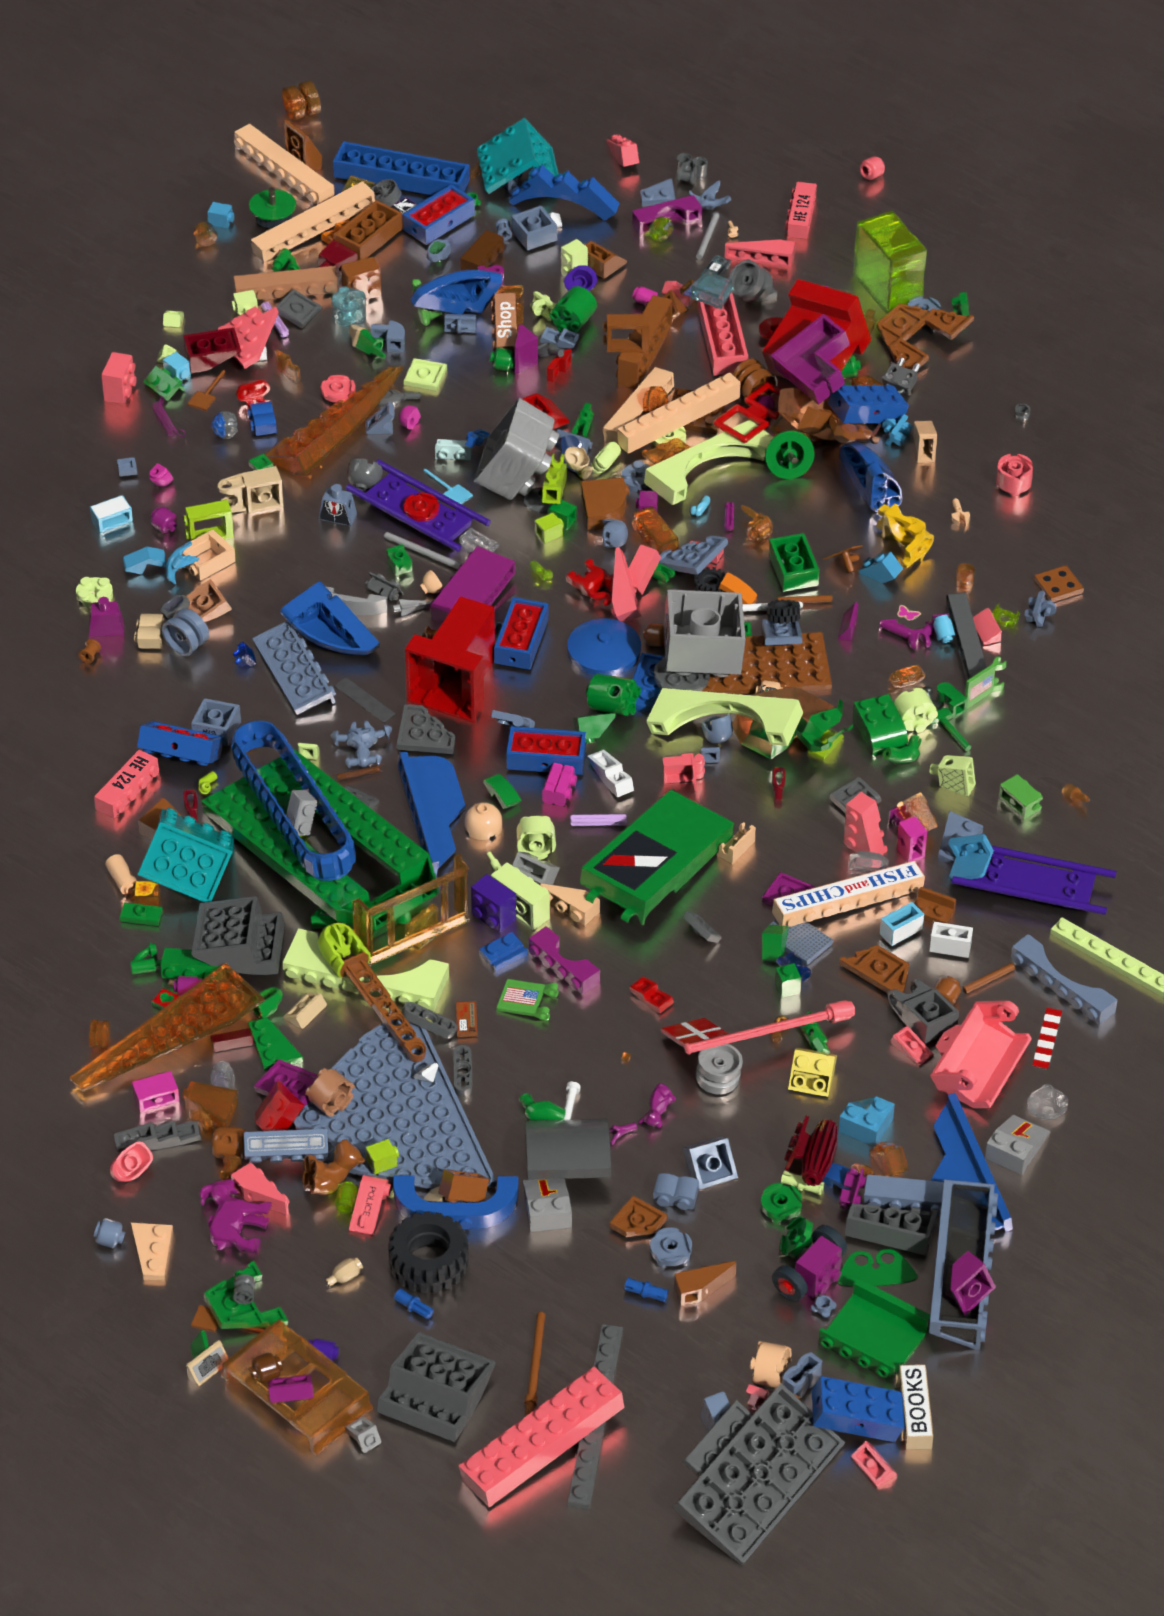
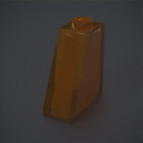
[182,1081,239,1129]

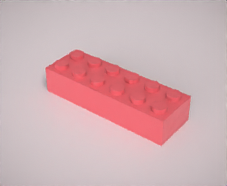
[697,290,748,376]

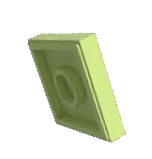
[404,358,447,391]

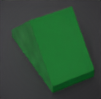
[762,924,789,963]

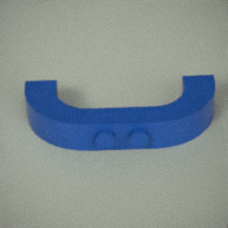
[393,1175,519,1229]

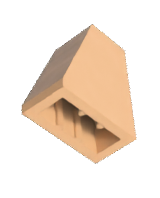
[913,421,937,463]

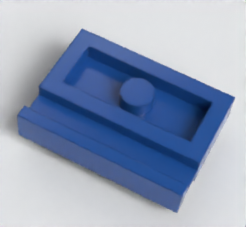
[479,932,528,972]

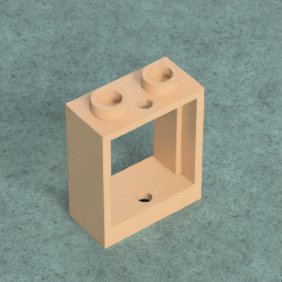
[182,530,235,581]

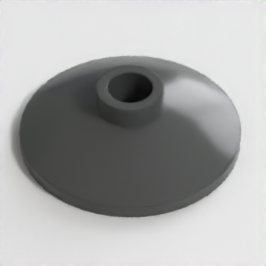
[524,487,552,513]

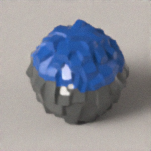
[210,411,238,439]

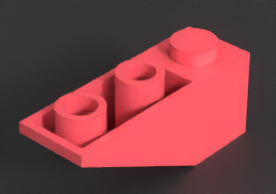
[606,135,639,166]
[231,1163,289,1215]

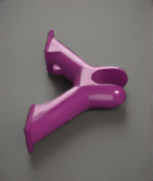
[879,613,949,649]

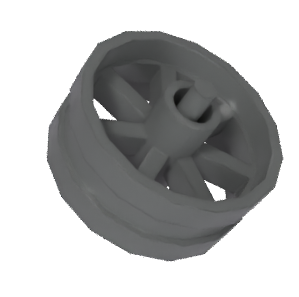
[371,179,402,206]

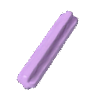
[261,302,289,338]
[570,814,627,826]

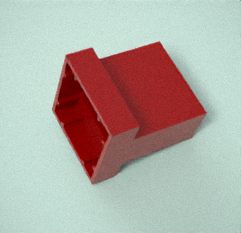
[762,279,872,379]
[405,596,495,723]

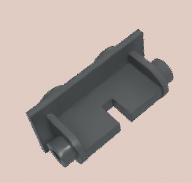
[365,572,404,601]

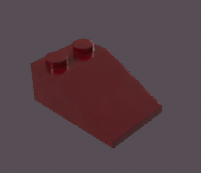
[183,327,241,373]

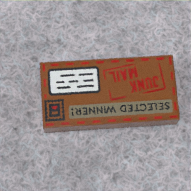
[456,1001,477,1037]

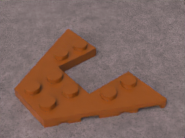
[877,304,974,370]

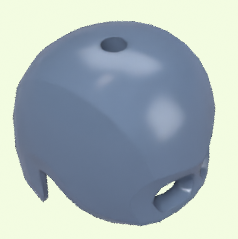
[602,519,628,548]
[701,713,733,743]

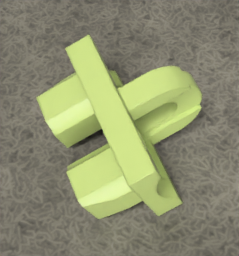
[530,291,557,322]

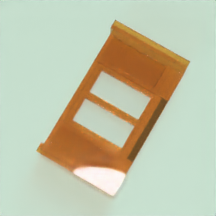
[221,1320,373,1456]

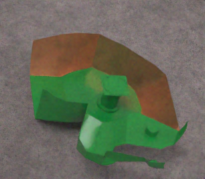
[732,687,853,759]

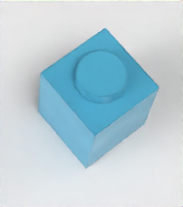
[163,352,191,380]

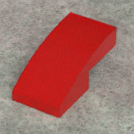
[547,349,572,382]
[629,976,674,1013]

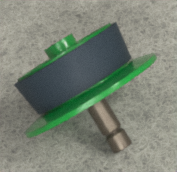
[249,188,296,228]

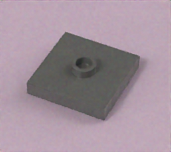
[276,289,321,328]

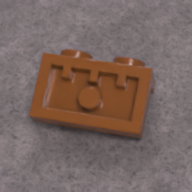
[914,887,956,924]

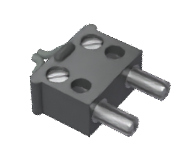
[882,357,920,395]

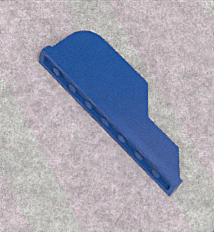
[397,752,466,875]
[931,1093,1013,1238]

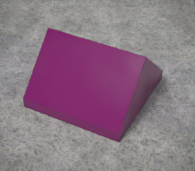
[515,325,538,374]

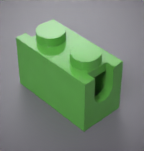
[999,774,1043,819]

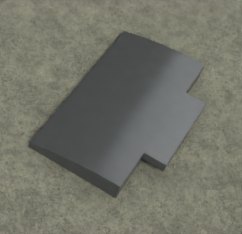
[672,1383,845,1565]

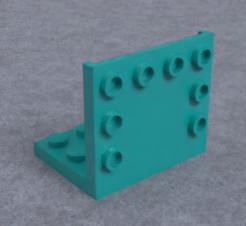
[476,118,558,194]
[137,808,234,902]

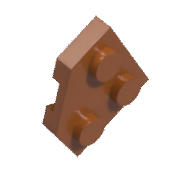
[609,1196,668,1237]

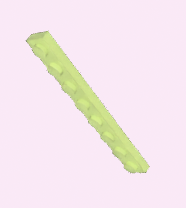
[1050,918,1164,998]

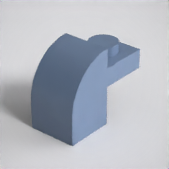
[371,320,405,352]

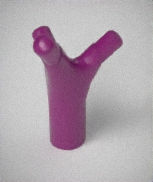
[610,1122,637,1145]

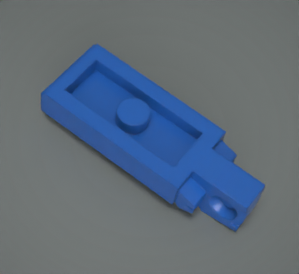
[465,429,491,448]

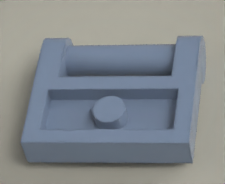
[491,710,535,728]

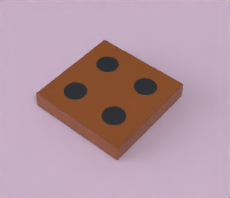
[1034,565,1084,602]

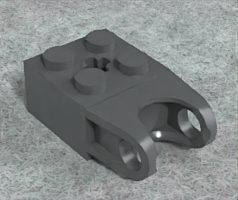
[888,979,959,1044]

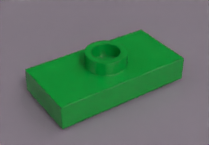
[120,902,163,926]

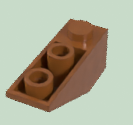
[674,1261,736,1306]

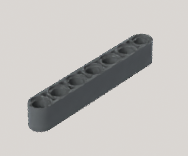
[946,592,987,680]

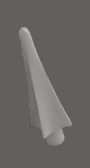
[392,599,433,617]

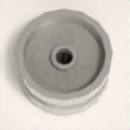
[695,1044,743,1094]

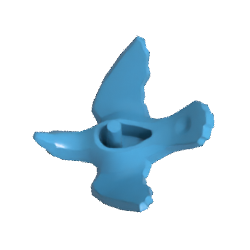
[164,541,199,585]

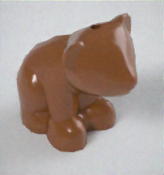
[303,1139,365,1196]

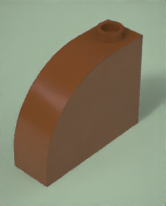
[581,478,629,531]

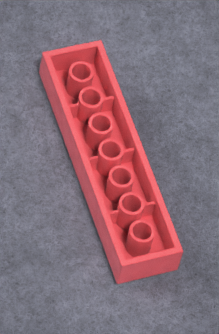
[459,1367,624,1507]

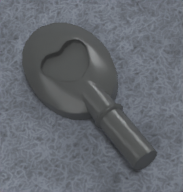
[538,342,564,357]
[371,389,420,406]

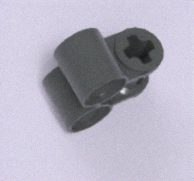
[677,153,707,185]

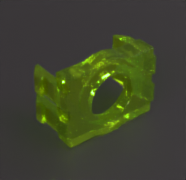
[992,604,1020,629]

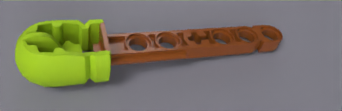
[318,923,426,1062]

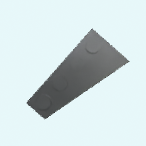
[845,1204,938,1256]

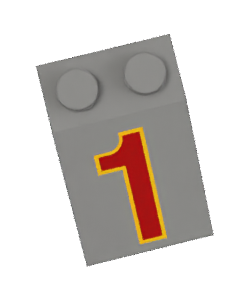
[985,1115,1050,1175]
[523,1179,572,1232]

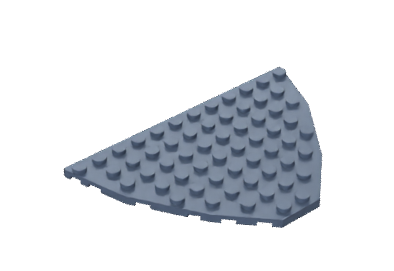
[294,1020,497,1189]

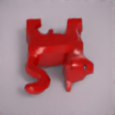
[566,558,614,606]

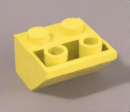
[788,1048,837,1097]

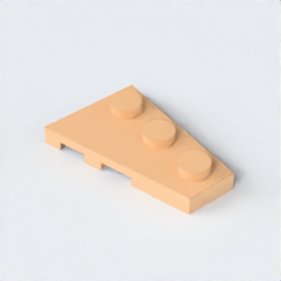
[131,1223,173,1281]

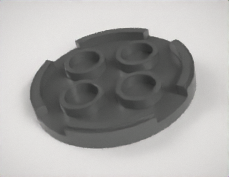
[654,656,710,691]

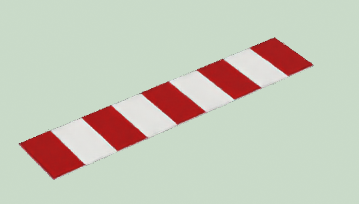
[1032,1008,1062,1069]

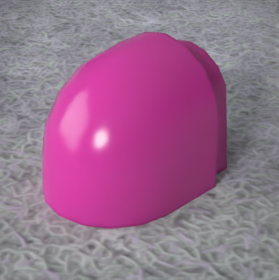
[398,405,421,430]
[149,463,173,487]

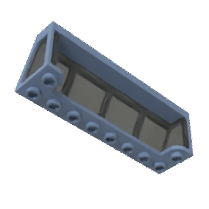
[929,1180,998,1350]

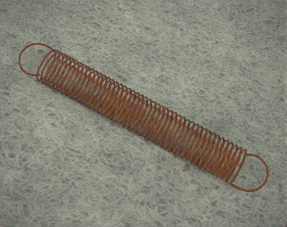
[332,764,386,781]

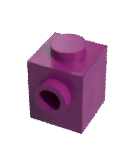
[636,491,658,519]

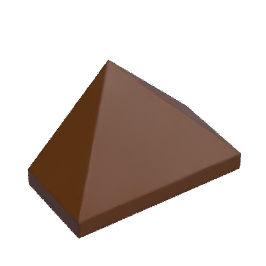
[663,290,688,321]

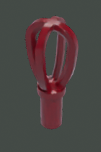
[772,767,786,803]
[183,789,198,823]

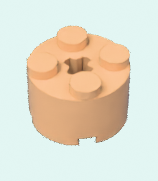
[750,1341,792,1388]

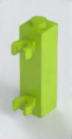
[542,454,567,504]

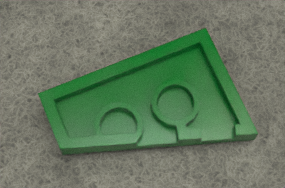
[248,1017,303,1071]

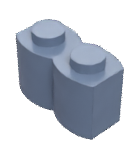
[653,1173,699,1210]
[782,1352,822,1398]

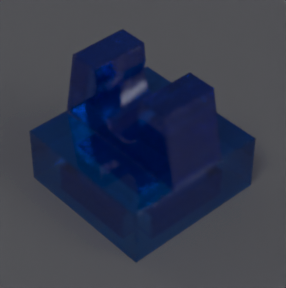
[233,641,257,668]

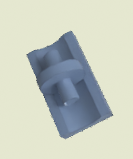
[445,314,476,334]
[1025,591,1057,627]

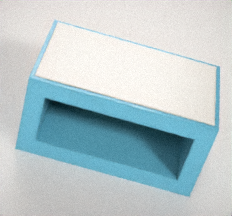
[90,495,133,533]
[880,902,924,946]

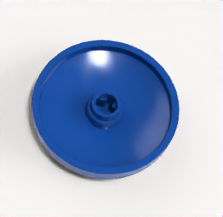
[567,618,641,676]

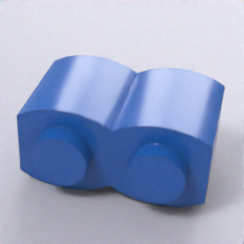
[247,401,277,436]

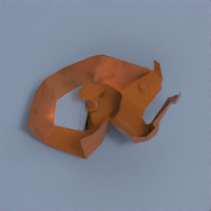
[778,388,881,444]

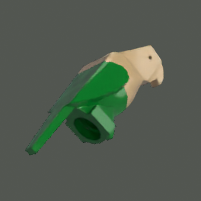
[348,324,386,358]

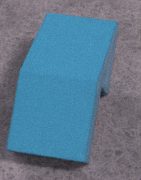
[122,547,167,574]

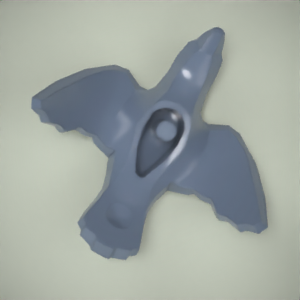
[689,181,731,210]

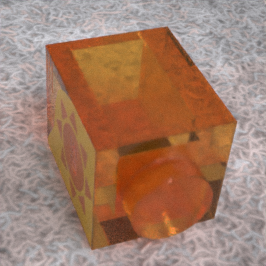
[131,881,161,907]

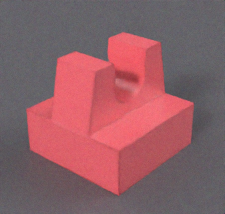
[746,1384,770,1411]

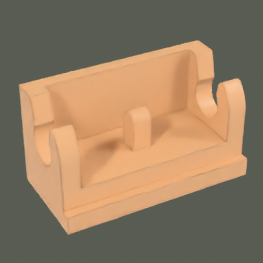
[717,822,756,864]

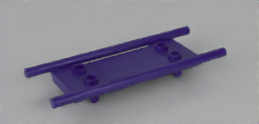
[346,459,491,552]
[952,845,1117,915]

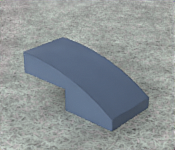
[540,327,580,348]

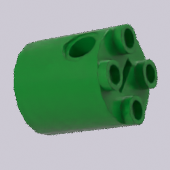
[549,286,597,333]
[586,673,641,716]

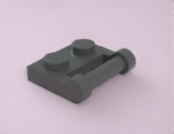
[830,777,881,814]

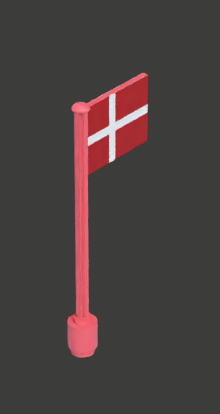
[661,1000,855,1055]

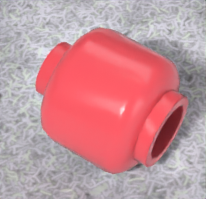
[860,156,885,180]

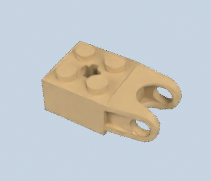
[218,466,283,513]

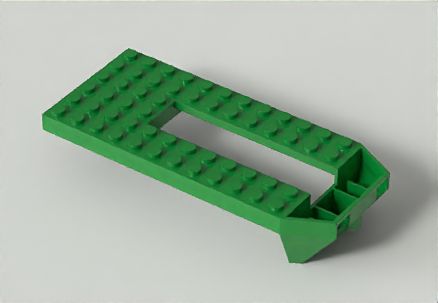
[201,749,439,945]

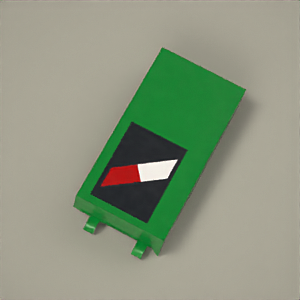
[580,790,734,925]

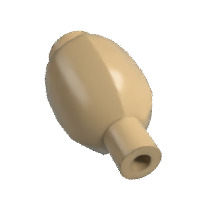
[326,1257,363,1286]

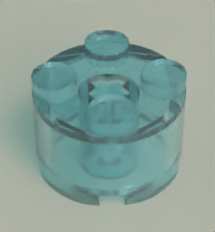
[331,286,366,326]

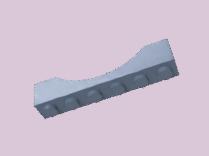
[1011,934,1117,1025]

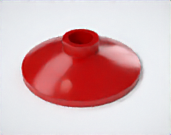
[759,317,783,340]

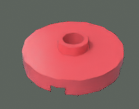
[321,375,356,403]

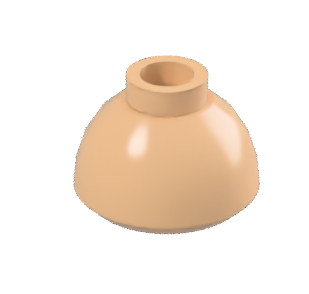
[420,570,444,594]

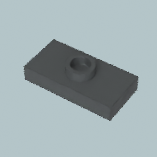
[683,911,721,943]

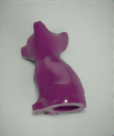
[638,1083,676,1128]

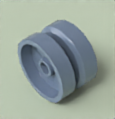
[162,608,209,656]

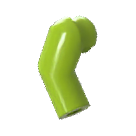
[198,771,218,794]

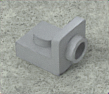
[345,1416,381,1453]

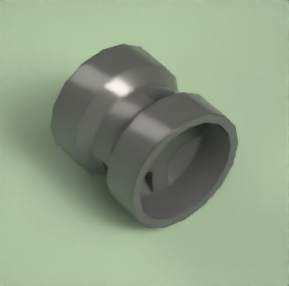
[233,1274,255,1304]

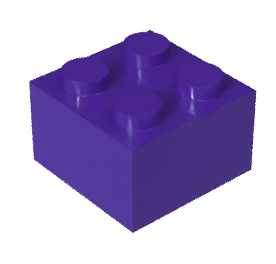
[471,874,516,933]

